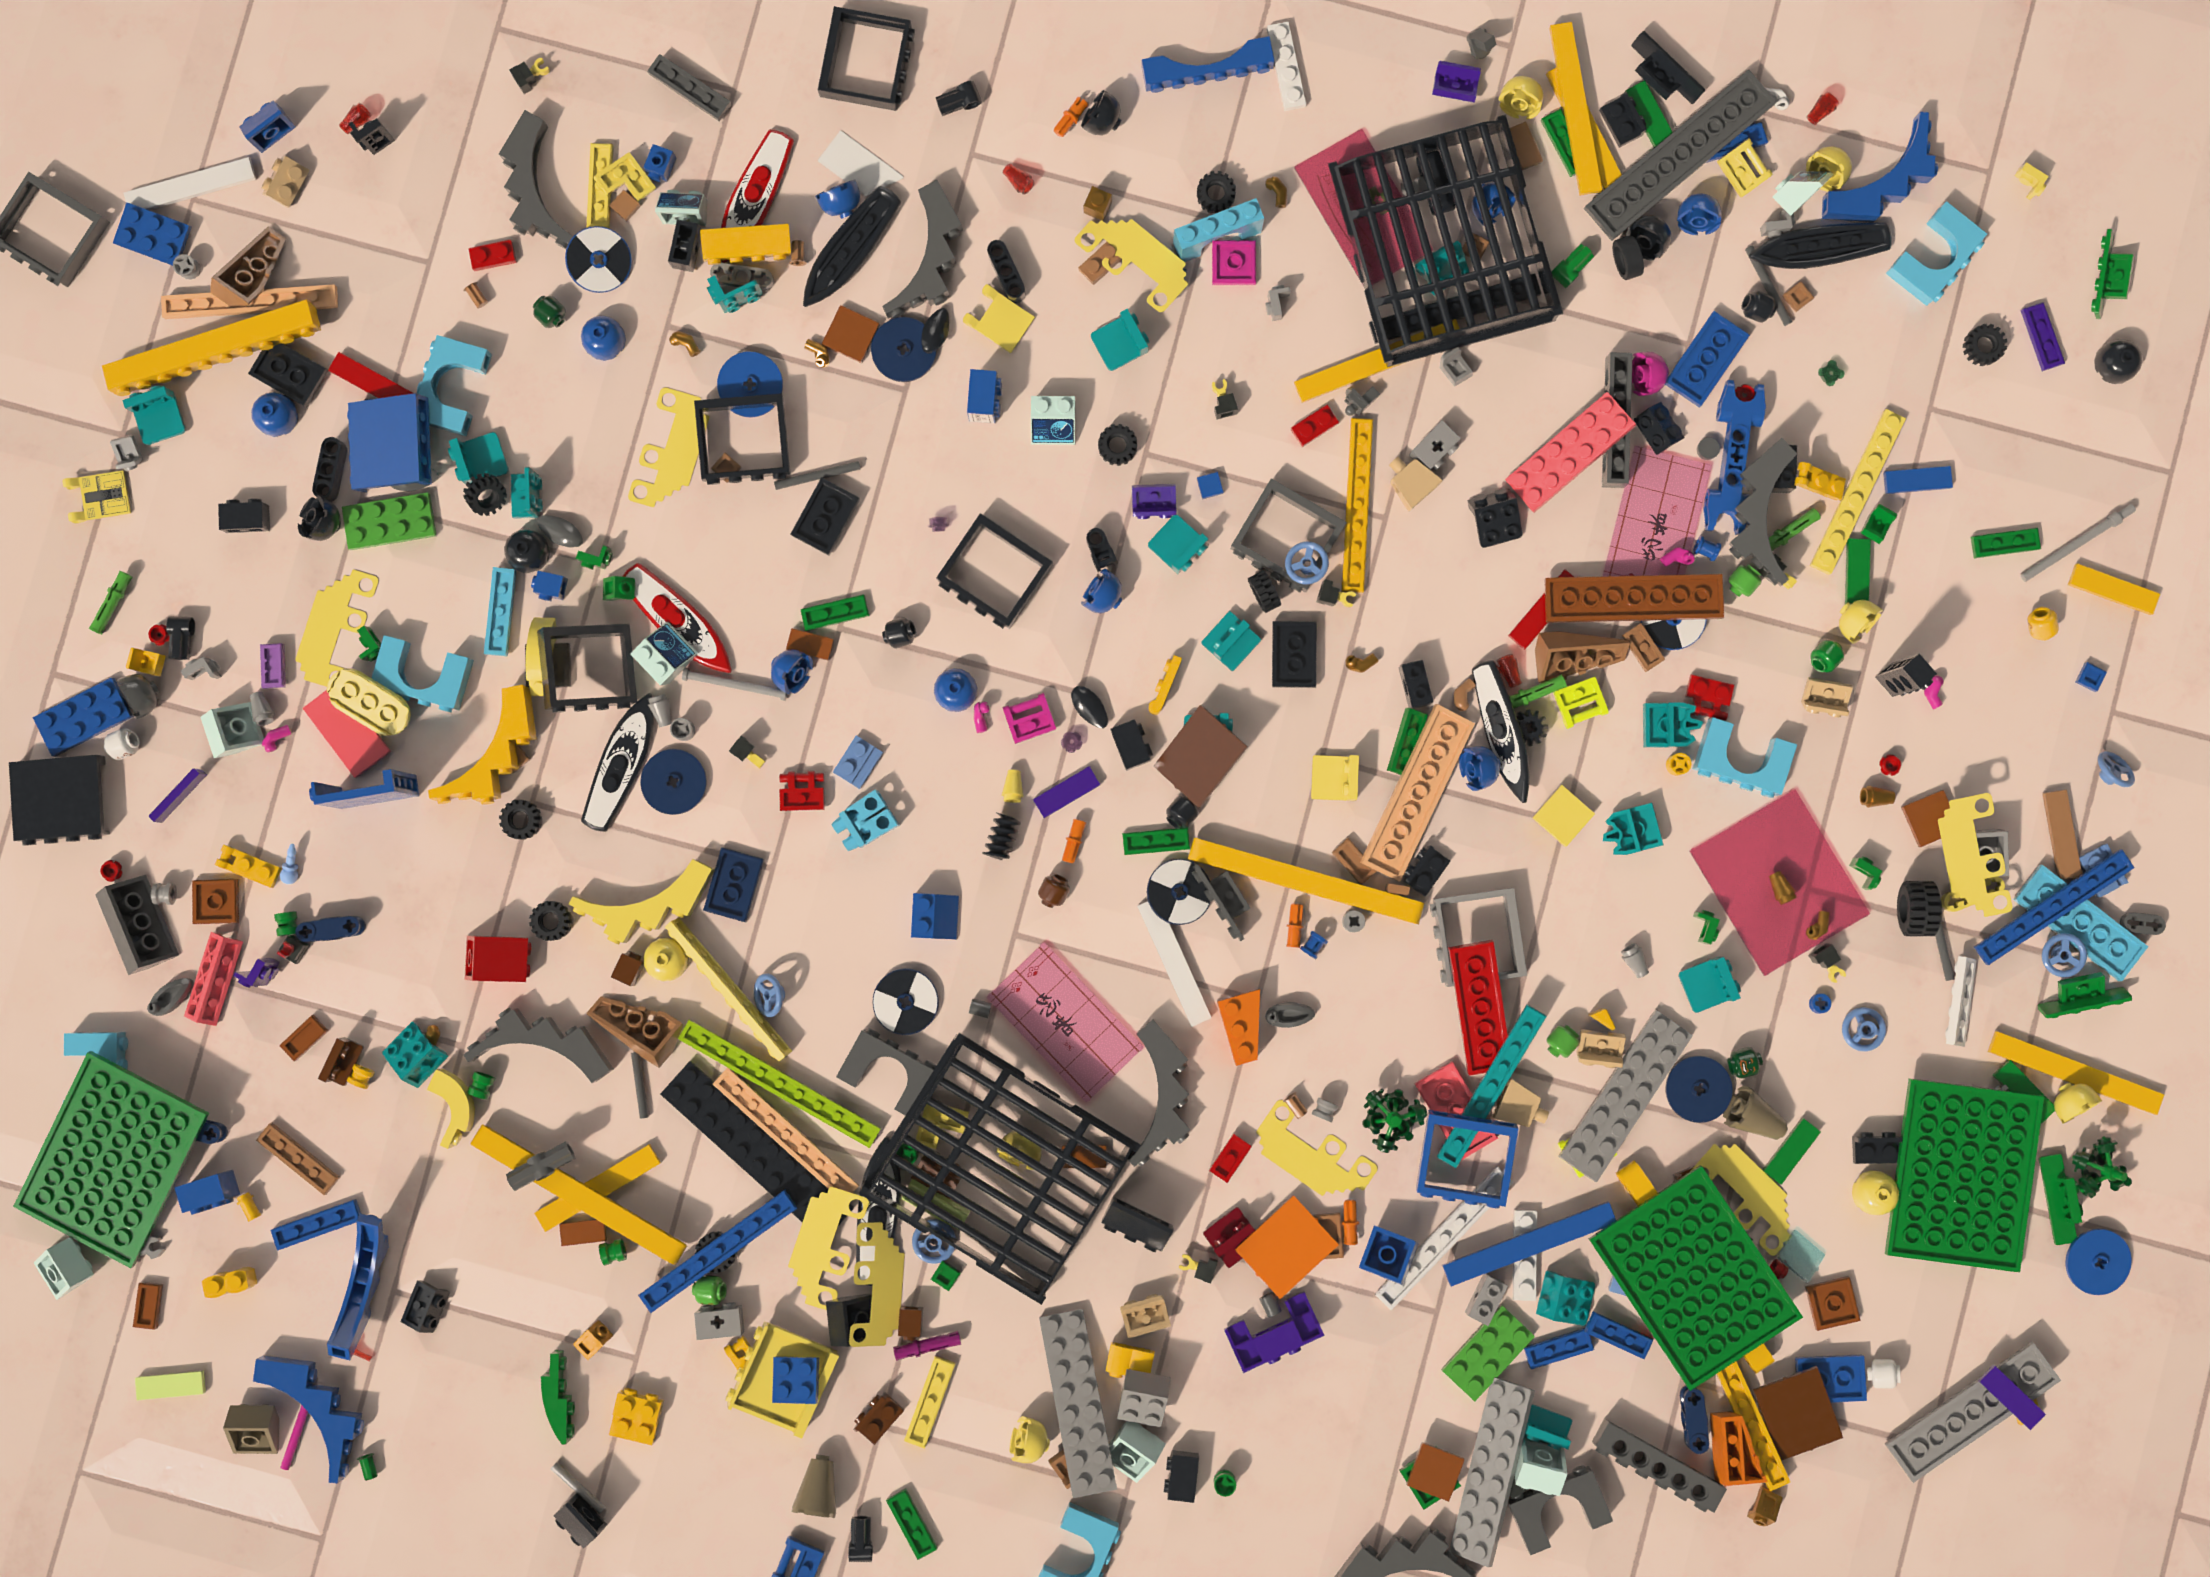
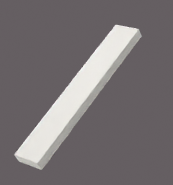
[124,157,257,210]
[1137,902,1212,1027]

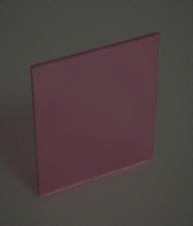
[1689,789,1870,976]

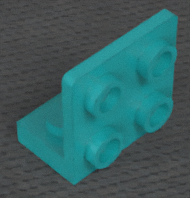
[511,467,543,519]
[382,1022,448,1088]

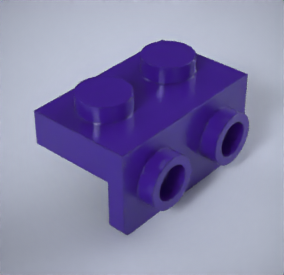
[1432,61,1481,103]
[1132,484,1177,519]
[233,958,280,988]

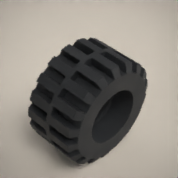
[1897,881,1942,936]

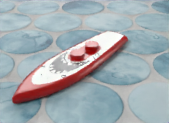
[721,129,794,263]
[622,563,732,673]

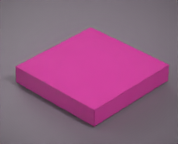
[1212,240,1256,285]

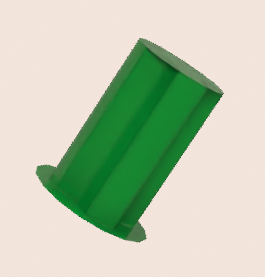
[357,1453,378,1481]

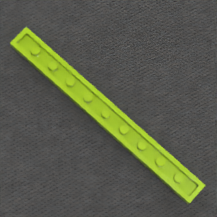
[678,1020,881,1148]

